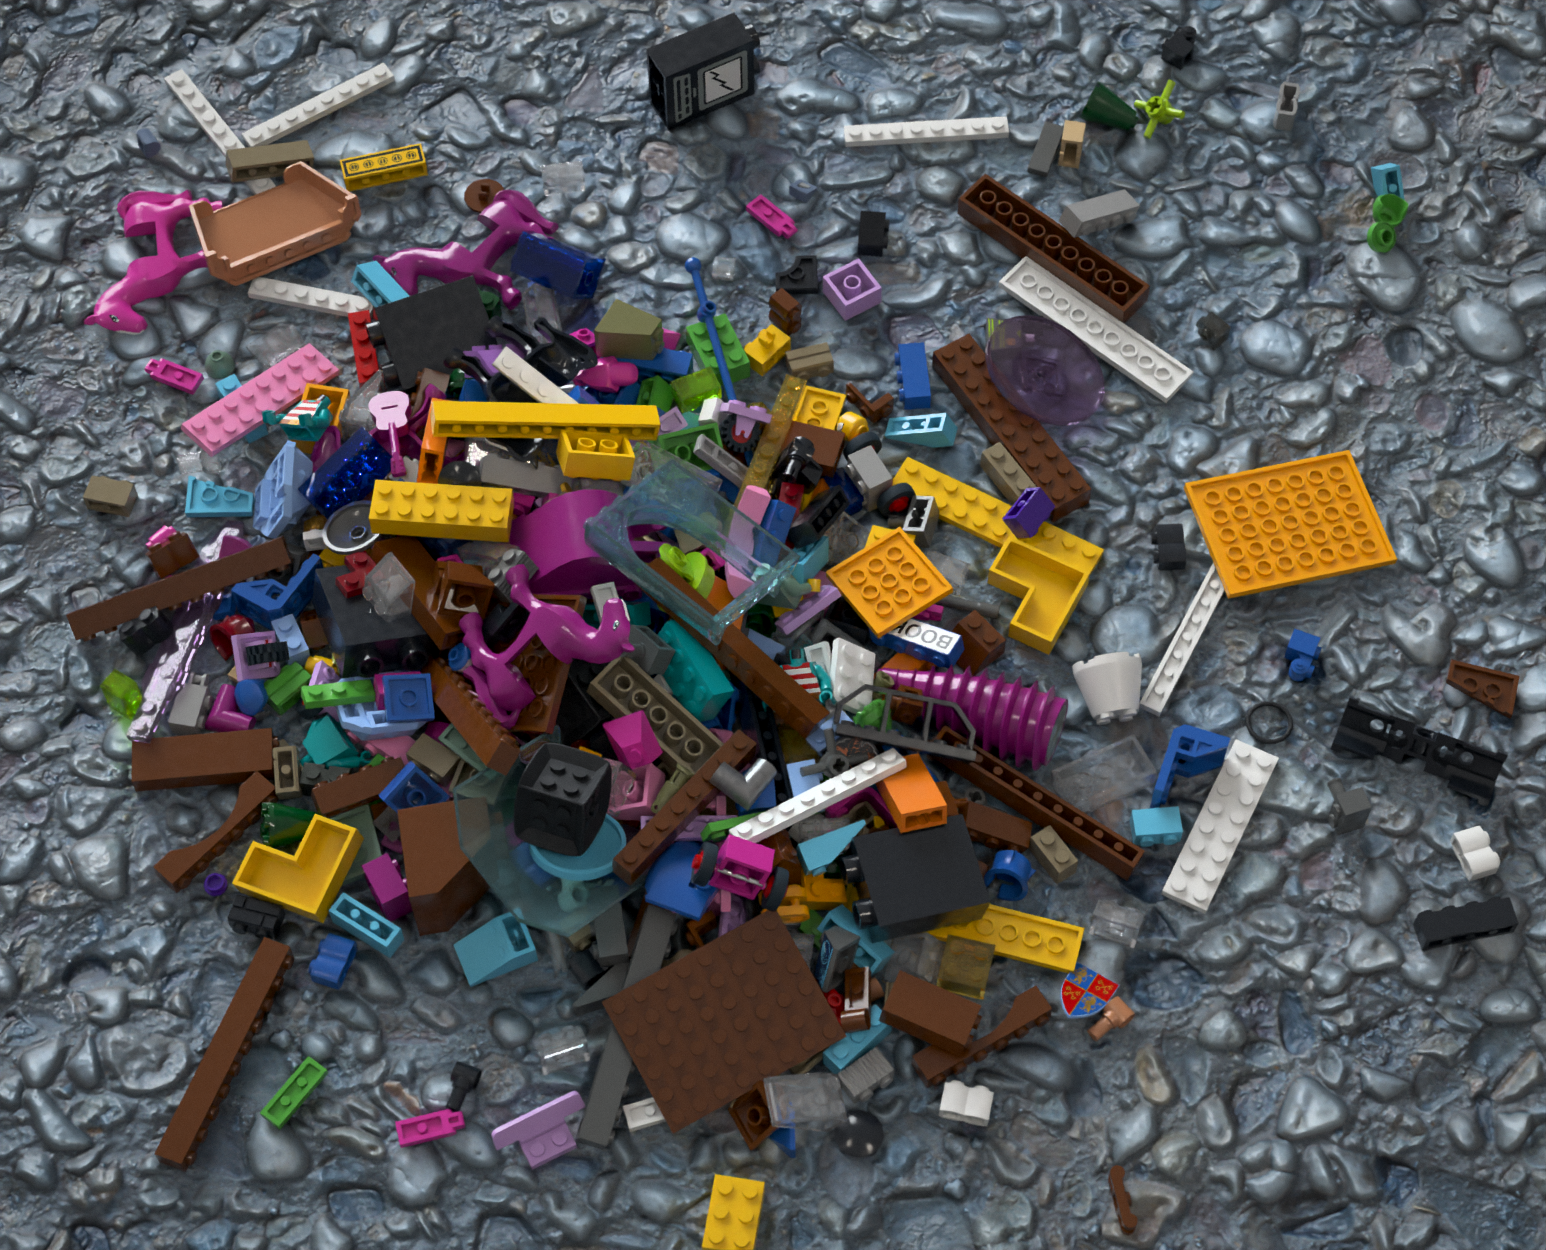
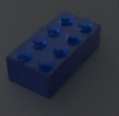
[298,426,392,519]

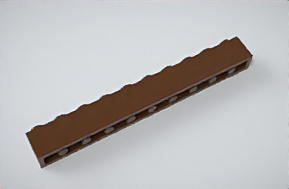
[66,536,293,642]
[634,557,830,739]
[420,655,521,776]
[928,725,1145,880]
[154,937,294,1172]

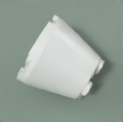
[1072,652,1142,725]

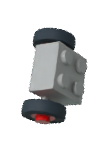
[843,432,916,517]

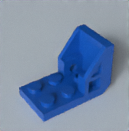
[231,553,324,631]
[1149,724,1230,809]

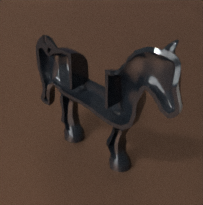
[443,316,598,470]

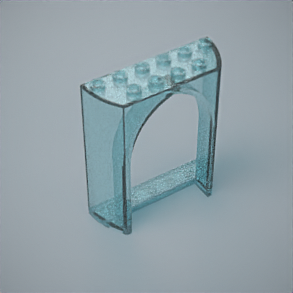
[583,459,801,646]

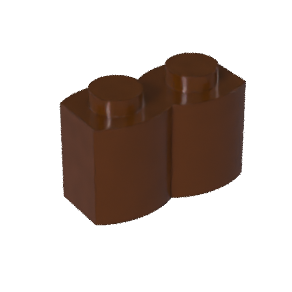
[768,288,802,336]
[145,531,200,579]

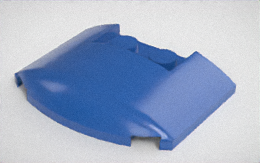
[645,841,720,921]

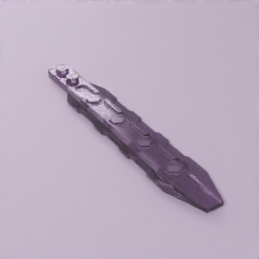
[126,520,244,743]

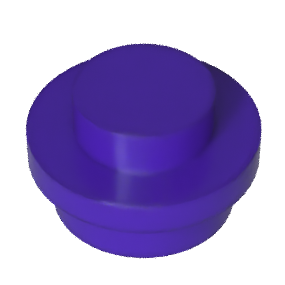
[204,873,228,896]

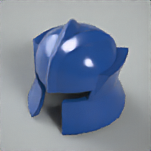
[984,850,1036,901]

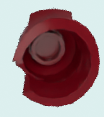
[209,615,255,662]

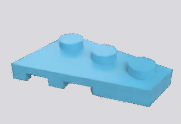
[185,475,254,517]

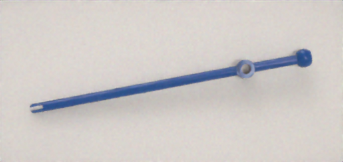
[685,257,760,477]

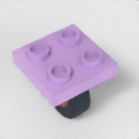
[295,660,341,722]

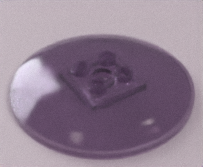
[985,315,1105,426]

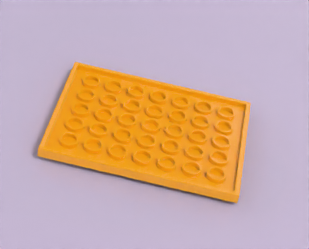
[1183,450,1397,599]

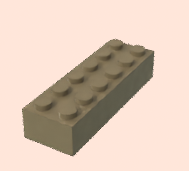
[586,656,724,779]

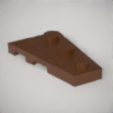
[1446,659,1520,719]

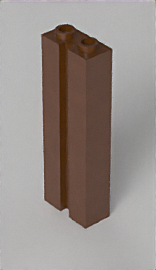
[370,535,465,650]
[131,728,279,792]

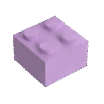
[823,258,882,321]

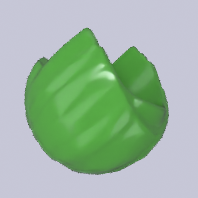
[1372,194,1408,228]

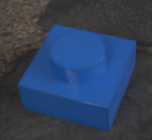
[211,593,236,621]

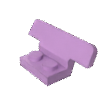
[491,1091,586,1170]

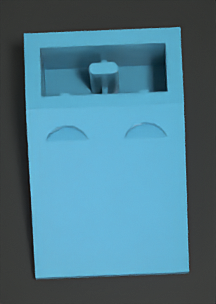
[453,908,538,987]

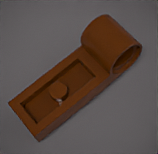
[841,966,871,1033]

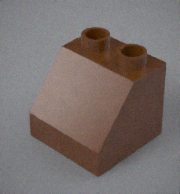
[397,796,509,936]

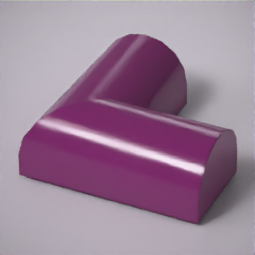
[204,684,257,732]

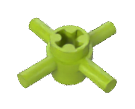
[1134,80,1185,139]

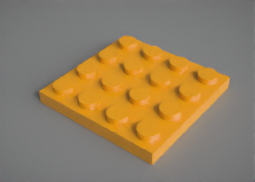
[826,527,953,639]

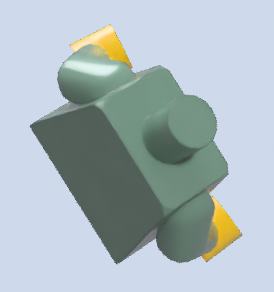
[752,563,821,609]

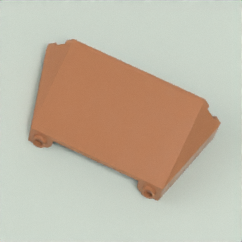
[189,161,361,286]

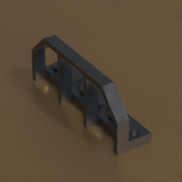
[832,684,977,764]

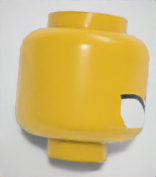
[836,411,869,442]

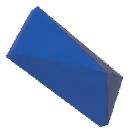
[768,1102,796,1158]

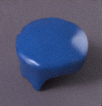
[234,678,268,716]

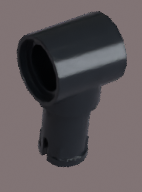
[445,1061,482,1112]

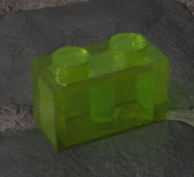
[670,366,722,413]
[100,669,145,720]

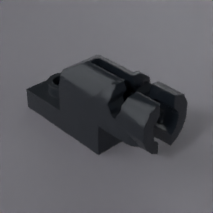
[481,602,530,649]

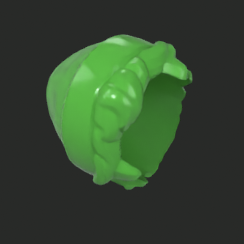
[853,699,892,733]

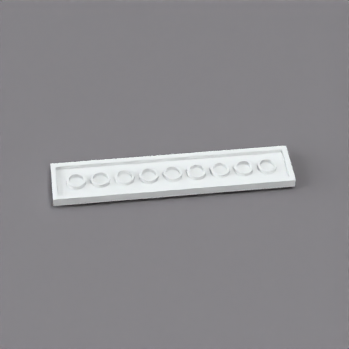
[998,256,1193,403]

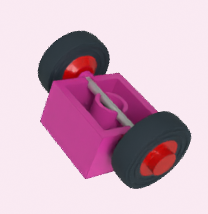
[691,834,789,911]

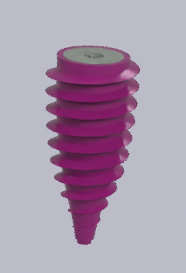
[875,664,1068,771]

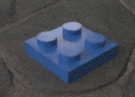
[382,673,435,723]

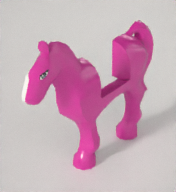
[84,189,223,335]

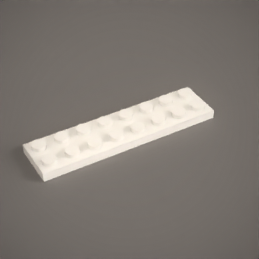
[1161,739,1279,914]

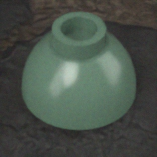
[205,350,235,379]

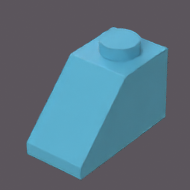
[1371,163,1405,200]

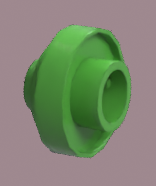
[1367,222,1396,253]

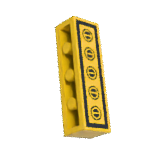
[340,143,428,192]

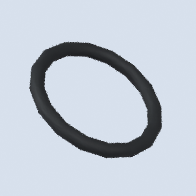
[1246,701,1293,744]

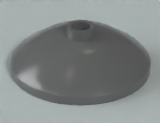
[322,500,383,555]

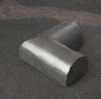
[709,758,777,811]

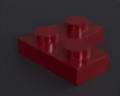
[335,550,388,599]

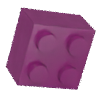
[362,853,412,922]

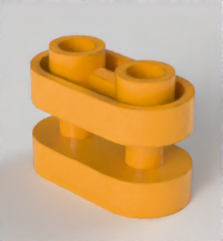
[758,884,810,924]

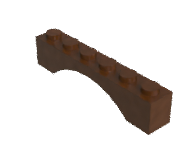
[153,771,279,894]
[911,986,1052,1088]

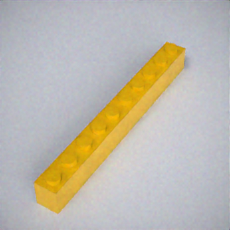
[430,401,660,441]

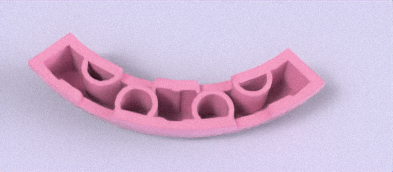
[725,485,771,603]

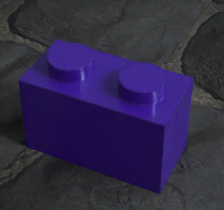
[1002,487,1055,538]

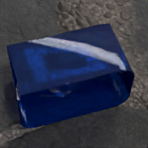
[820,467,864,521]

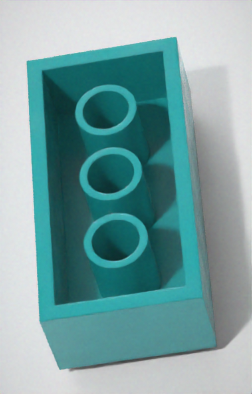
[658,620,735,722]

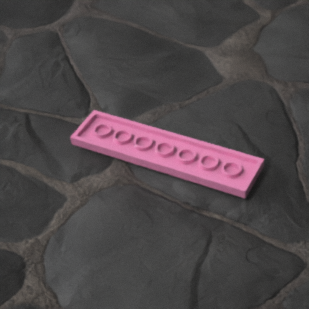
[181,343,339,457]

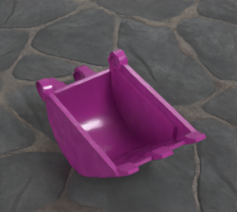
[485,489,670,601]

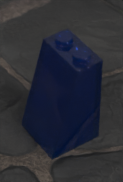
[510,231,606,299]

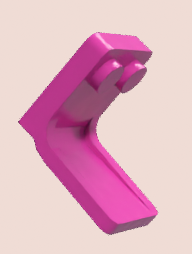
[825,787,898,829]

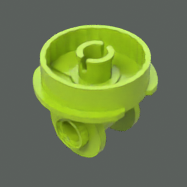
[638,543,715,613]

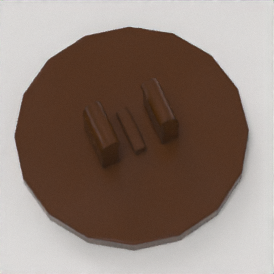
[464,179,504,213]

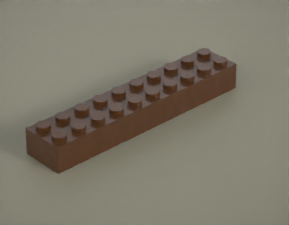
[957,174,1150,324]
[932,334,1091,523]

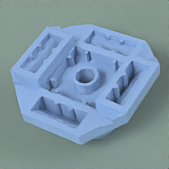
[253,440,313,539]
[335,669,428,741]

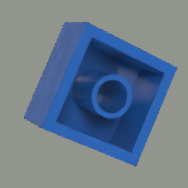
[378,760,450,814]

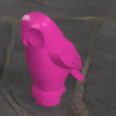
[572,356,638,393]

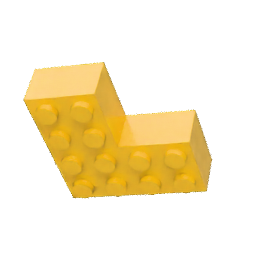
[987,536,1090,655]
[232,814,364,923]

